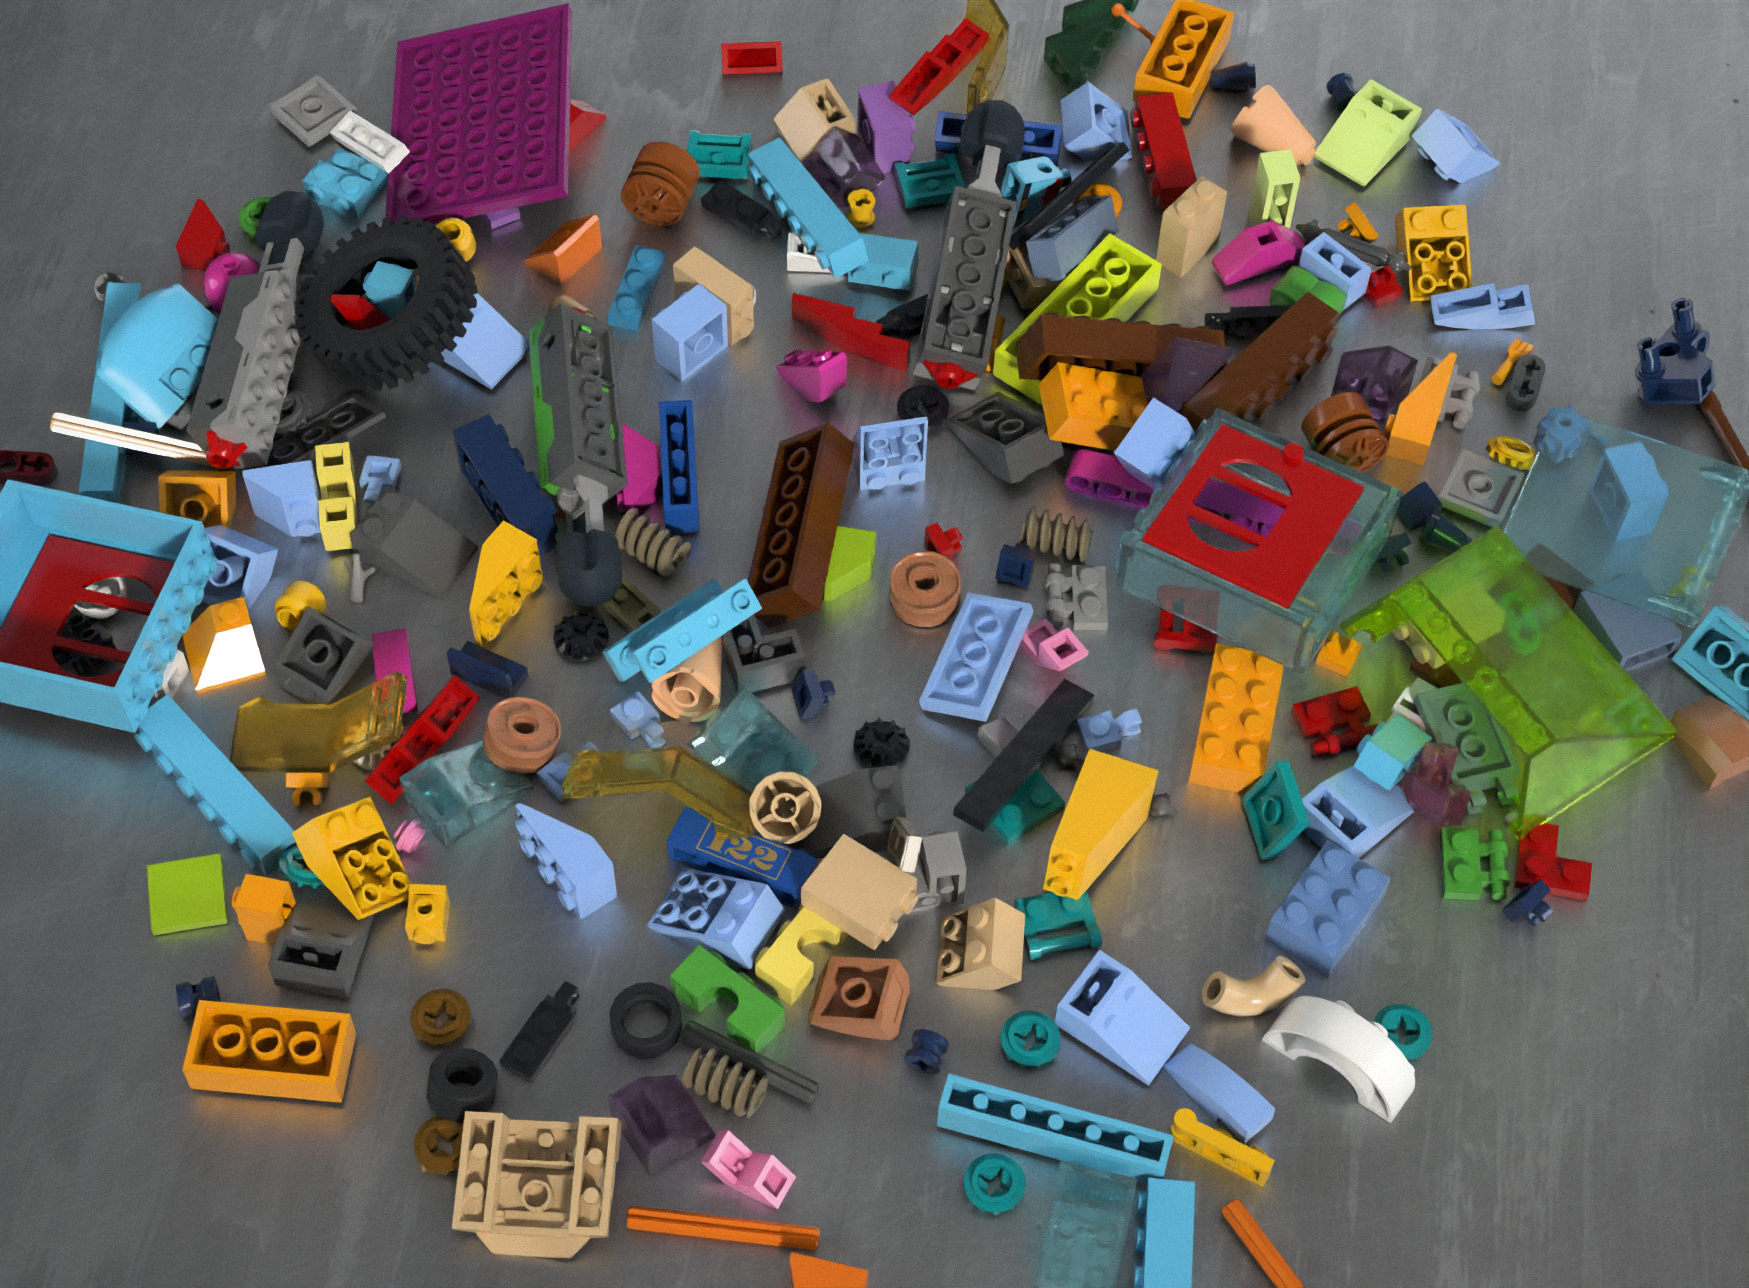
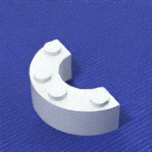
[1262,996,1415,1123]

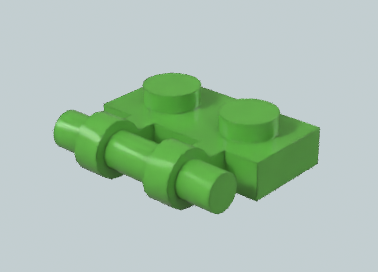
[1440,828,1510,901]

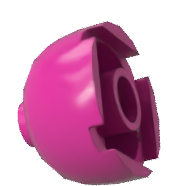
[203,252,261,314]

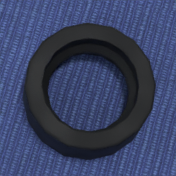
[610,982,682,1059]

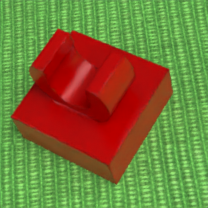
[1363,265,1402,308]
[924,523,963,561]

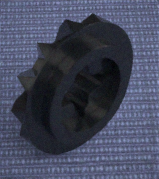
[897,386,949,432]
[553,610,609,661]
[853,717,910,768]

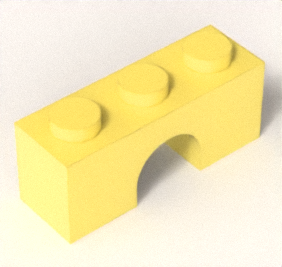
[315,442,359,551]
[754,905,849,1006]

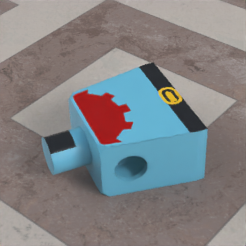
[1000,156,1072,227]

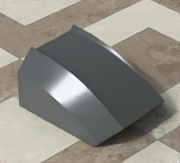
[273,606,374,708]

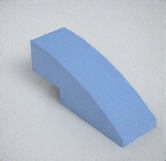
[1430,283,1536,329]
[1163,1043,1275,1144]

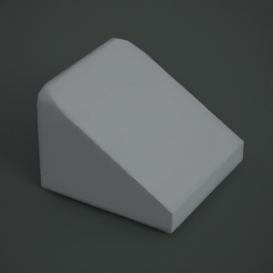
[978,717,1018,758]

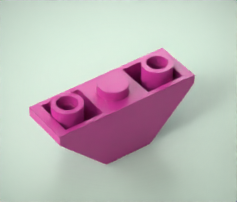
[1211,220,1305,286]
[776,349,847,402]
[617,423,663,518]

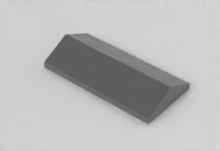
[250,392,386,469]

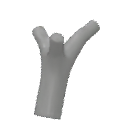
[344,553,376,603]

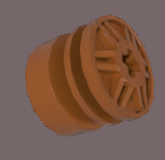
[621,141,700,226]
[1301,392,1389,479]

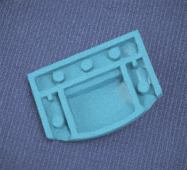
[95,284,218,430]

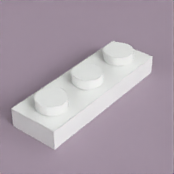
[329,111,410,174]

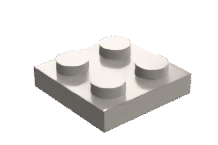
[269,75,358,147]
[1438,449,1525,530]

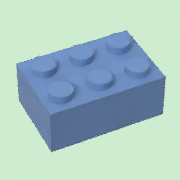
[1265,840,1391,978]

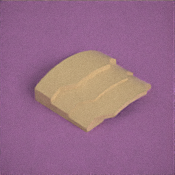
[451,1111,622,1258]

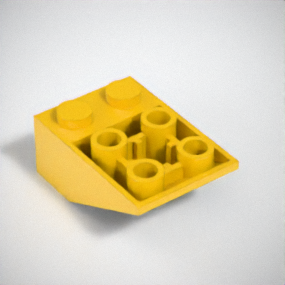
[1395,205,1473,302]
[469,520,543,647]
[292,797,412,921]

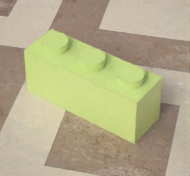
[1248,149,1300,228]

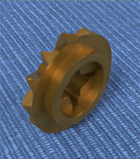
[410,989,471,1047]
[414,1116,464,1175]

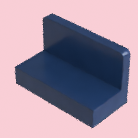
[446,640,529,699]

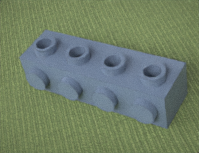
[1026,195,1118,281]

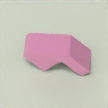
[1020,618,1088,672]
[700,1129,796,1209]

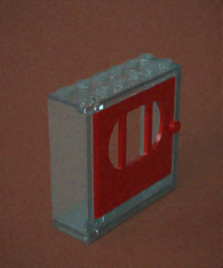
[1114,409,1403,675]

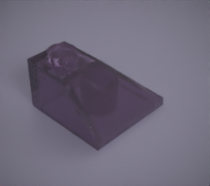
[1141,337,1234,412]

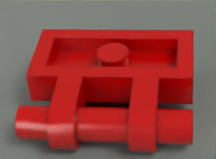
[1291,686,1378,756]

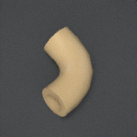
[1202,956,1306,1017]

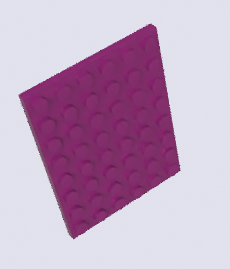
[385,3,573,225]

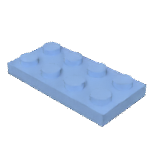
[919,592,1034,722]

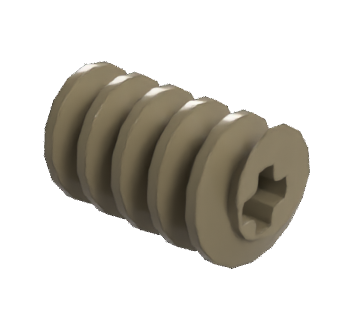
[1019,506,1093,563]
[615,508,691,577]
[681,1047,769,1119]

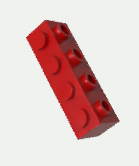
[1130,93,1197,210]

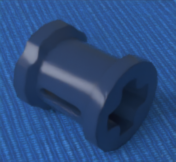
[1326,73,1358,114]

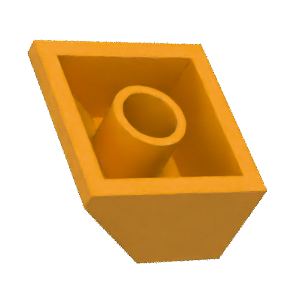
[158,470,237,529]

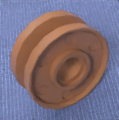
[890,551,961,627]
[482,697,562,774]

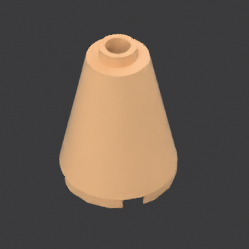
[1230,84,1317,166]
[651,636,722,722]

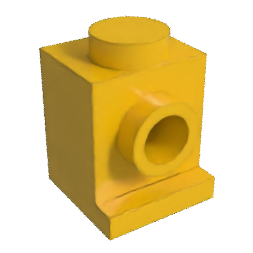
[405,884,450,944]

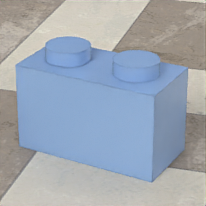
[1299,232,1372,310]

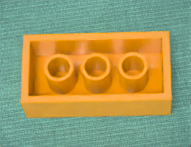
[1132,0,1234,119]
[1039,362,1178,451]
[1188,643,1286,794]
[182,1000,356,1103]

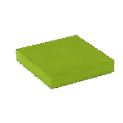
[147,853,228,935]

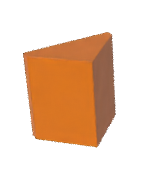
[523,214,602,287]

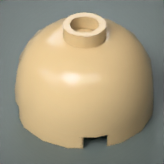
[749,772,821,844]

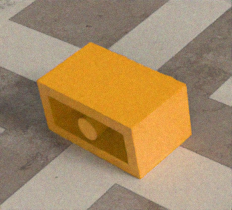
[232,874,296,945]

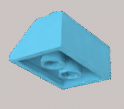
[1671,605,1749,720]

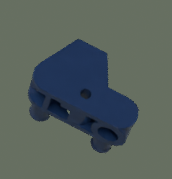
[1635,298,1716,405]

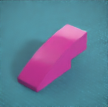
[372,628,418,717]

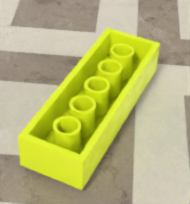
[993,233,1162,406]

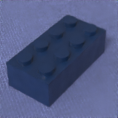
[453,414,559,556]

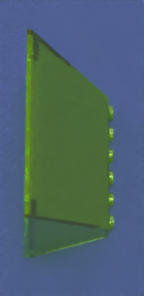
[1339,525,1679,841]

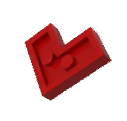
[1514,819,1592,901]

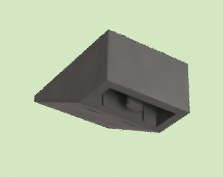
[268,885,375,999]

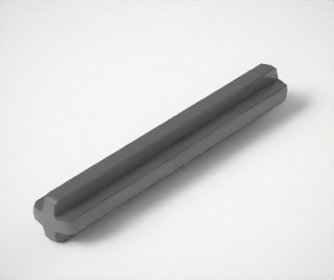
[681,1020,819,1103]

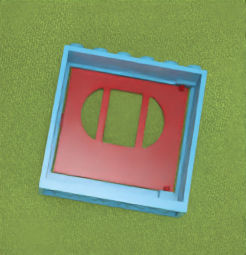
[0,479,218,733]

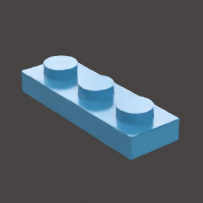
[607,245,667,331]

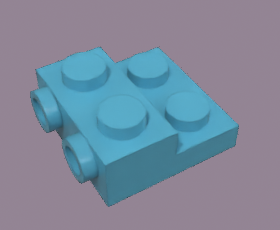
[302,148,388,220]

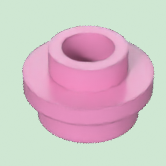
[393,818,426,853]

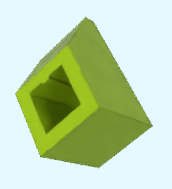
[824,526,877,601]

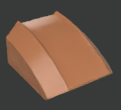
[1667,696,1749,789]
[808,956,910,1040]

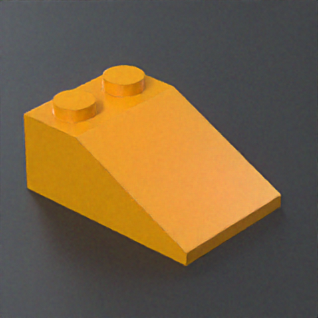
[1384,352,1457,466]

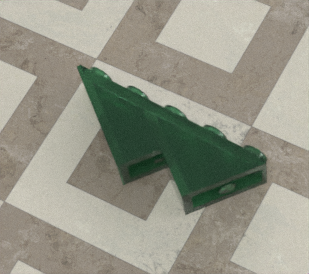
[1044,0,1139,95]

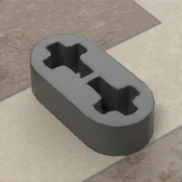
[1506,354,1545,411]

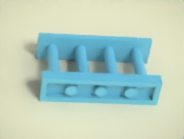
[602,578,762,683]

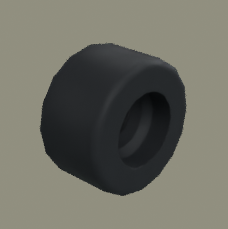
[426,1048,498,1123]

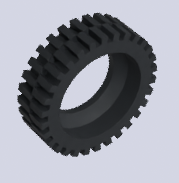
[295,216,478,391]

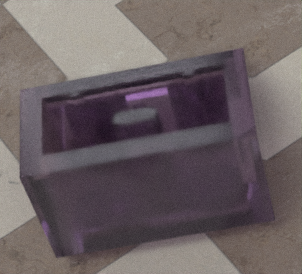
[802,126,886,209]
[1331,346,1418,425]
[608,1075,716,1176]

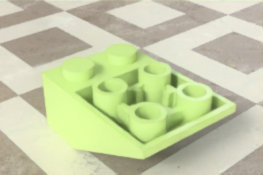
[1314,79,1422,187]

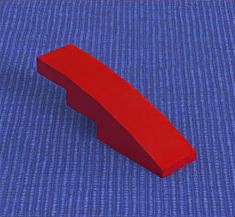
[889,18,990,116]
[792,293,910,372]
[364,675,481,804]

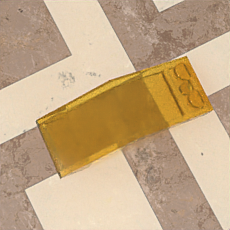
[963,0,1009,114]
[229,671,407,773]
[562,746,755,840]

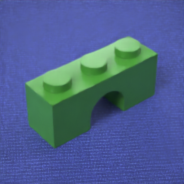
[670,945,785,1054]

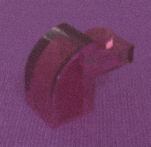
[1404,743,1471,825]

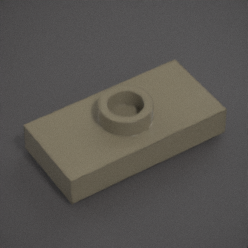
[887,816,922,873]

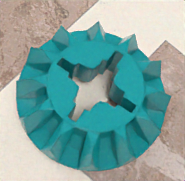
[278,845,325,890]
[1374,1004,1432,1060]
[1000,1010,1061,1069]
[963,1153,1026,1215]

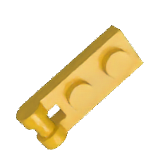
[1170,1108,1275,1187]

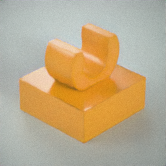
[1337,201,1379,243]
[1316,631,1363,677]
[286,772,329,805]

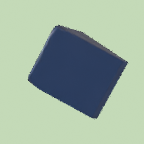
[1392,481,1442,531]

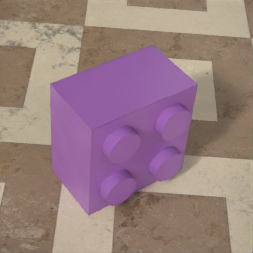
[857,81,915,175]

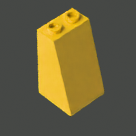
[1043,749,1159,900]

